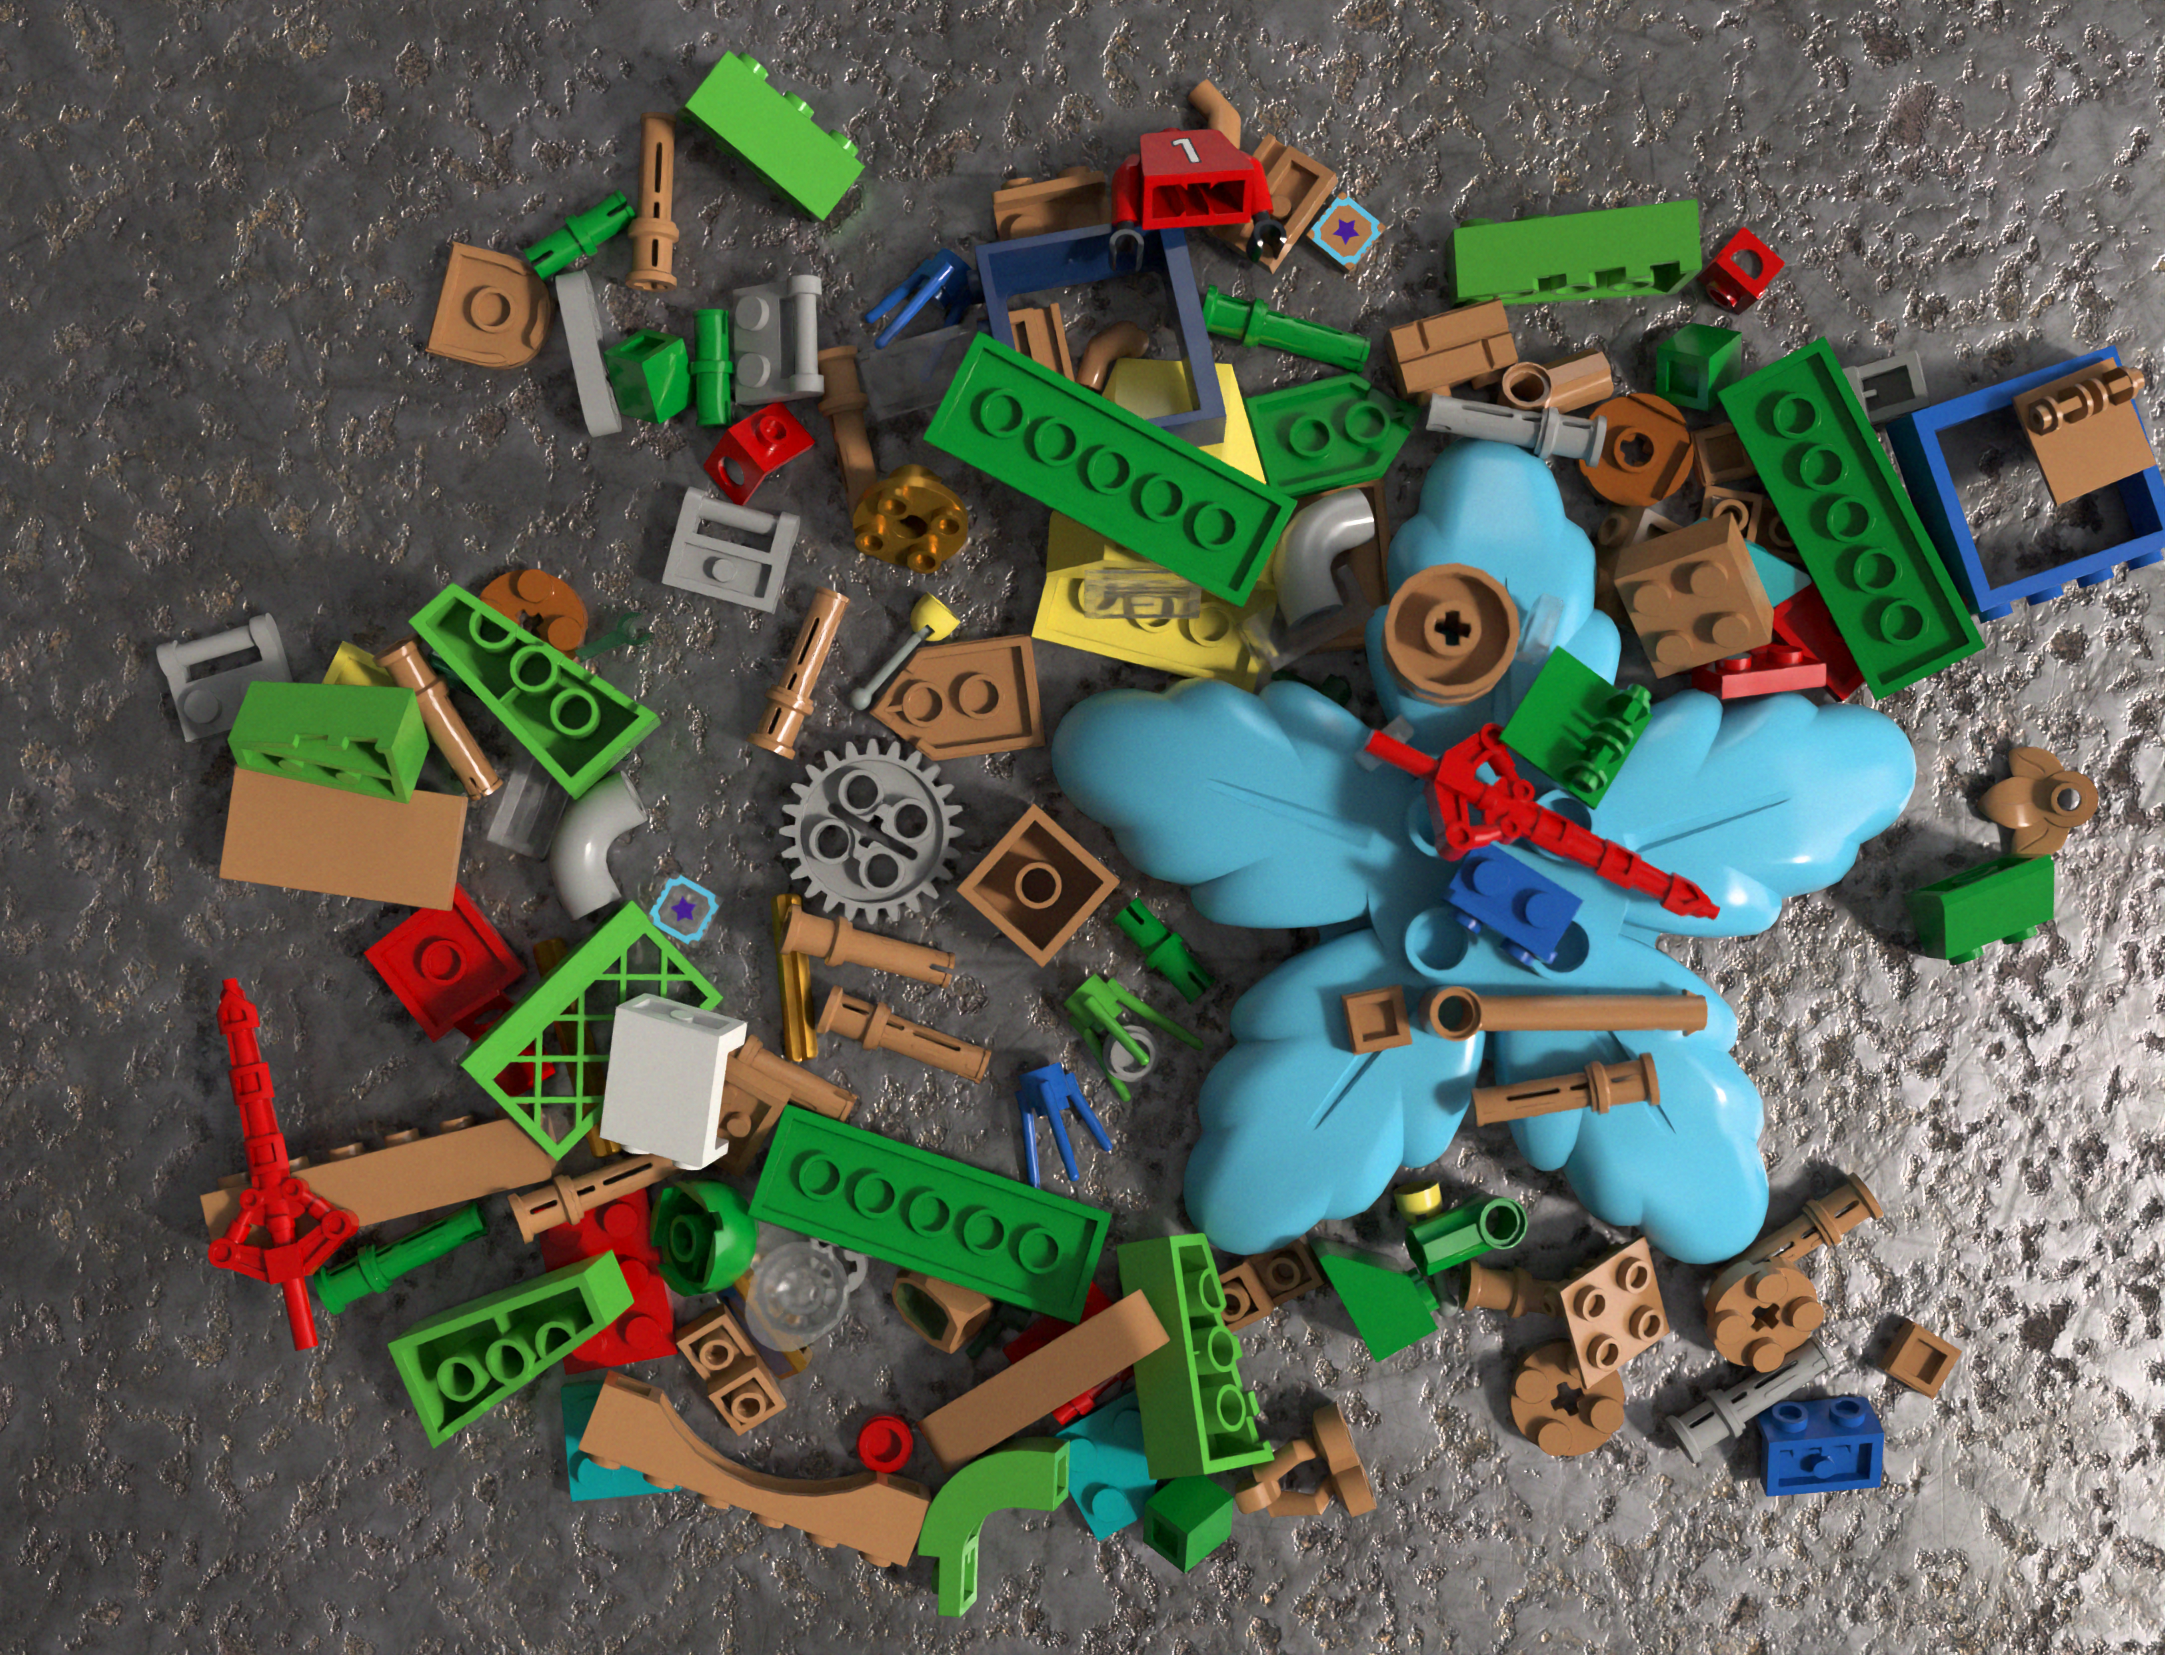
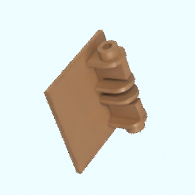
[2011,357,2157,506]
[1539,1234,1670,1389]

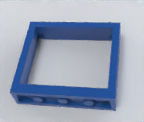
[1885,345,2165,624]

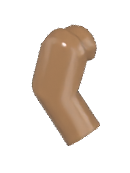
[1187,79,1241,150]
[1075,320,1149,394]

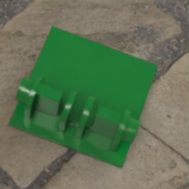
[1497,645,1653,810]

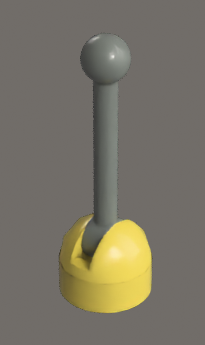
[849,591,961,710]
[1393,1179,1458,1317]

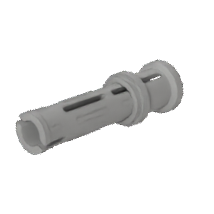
[1425,393,1607,468]
[1665,1335,1835,1464]

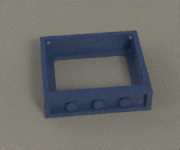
[966,223,1227,447]

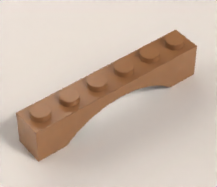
[578,1370,931,1567]

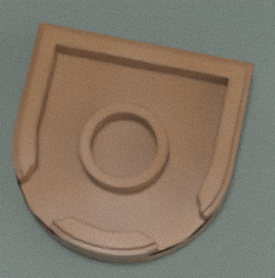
[425,241,555,370]

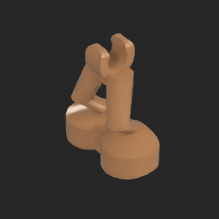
[1235,1401,1377,1518]

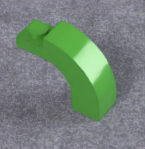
[918,1437,1070,1618]

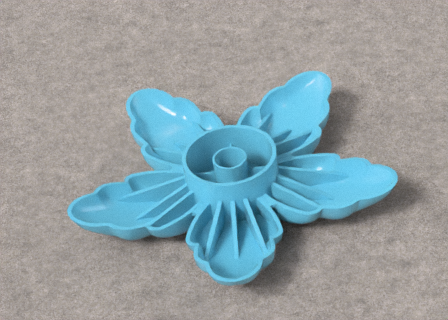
[1051,436,1917,1265]

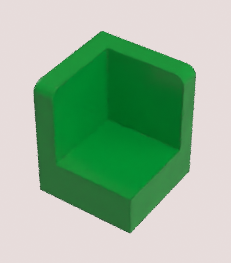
[1656,323,1742,411]
[603,328,696,425]
[1143,1475,1234,1574]

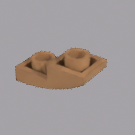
[1699,485,1806,568]
[1217,1234,1328,1333]
[675,1303,787,1436]

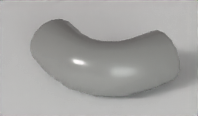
[1272,487,1375,630]
[549,770,648,923]

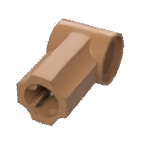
[1496,347,1614,414]

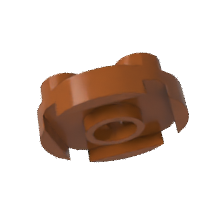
[1575,393,1694,508]
[479,569,588,663]

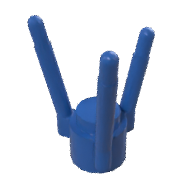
[865,248,972,385]
[1014,1062,1113,1189]

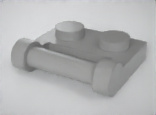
[733,275,824,406]
[661,486,800,615]
[156,613,293,743]

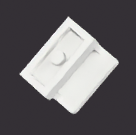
[600,993,747,1170]

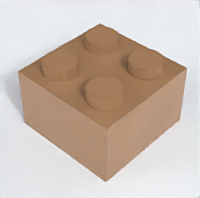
[1613,512,1774,679]
[956,804,1120,968]

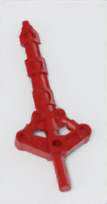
[1363,723,1720,920]
[208,978,359,1351]

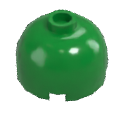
[650,1178,759,1297]

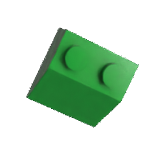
[1903,853,2054,965]
[1309,1236,1440,1363]

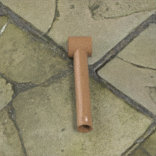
[1418,985,1708,1042]

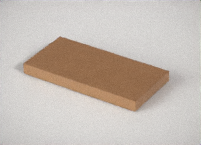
[219,764,468,911]

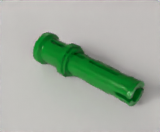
[1202,284,1372,373]
[313,1201,490,1315]

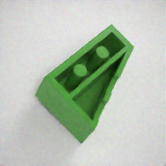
[674,50,865,223]
[227,681,430,804]

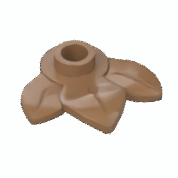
[1977,747,2099,855]

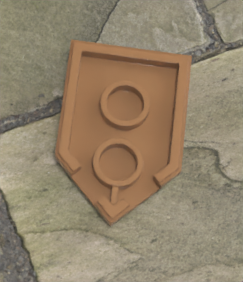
[869,633,1046,761]

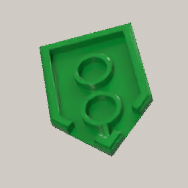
[1242,372,1422,499]

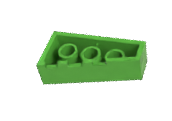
[1445,199,1702,310]
[408,582,661,800]
[1116,1233,1275,1480]
[387,1249,635,1449]

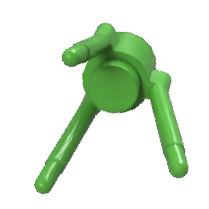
[1063,973,1204,1102]

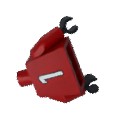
[1108,127,1287,272]

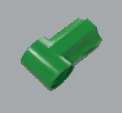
[1404,1192,1528,1276]

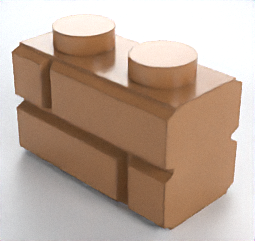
[1383,297,1518,408]

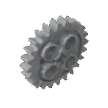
[779,739,966,924]

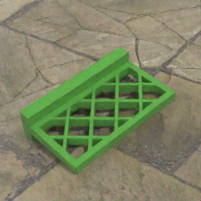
[456,900,723,1161]

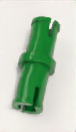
[522,189,637,282]
[690,309,735,429]
[1112,897,1216,1005]

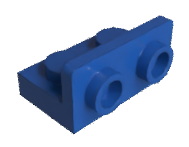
[1439,843,1584,967]
[1754,1396,1884,1497]

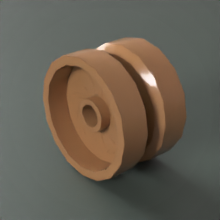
[1380,563,1520,708]

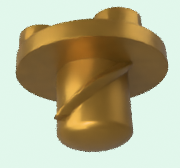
[853,464,968,574]

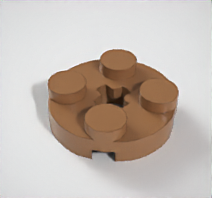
[1703,1256,1824,1372]
[1507,1338,1625,1456]

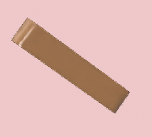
[916,1288,1171,1473]

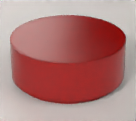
[856,1412,914,1473]

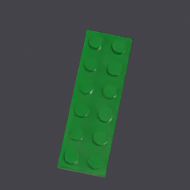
[923,331,1298,609]
[1716,336,1986,701]
[747,1104,1112,1326]

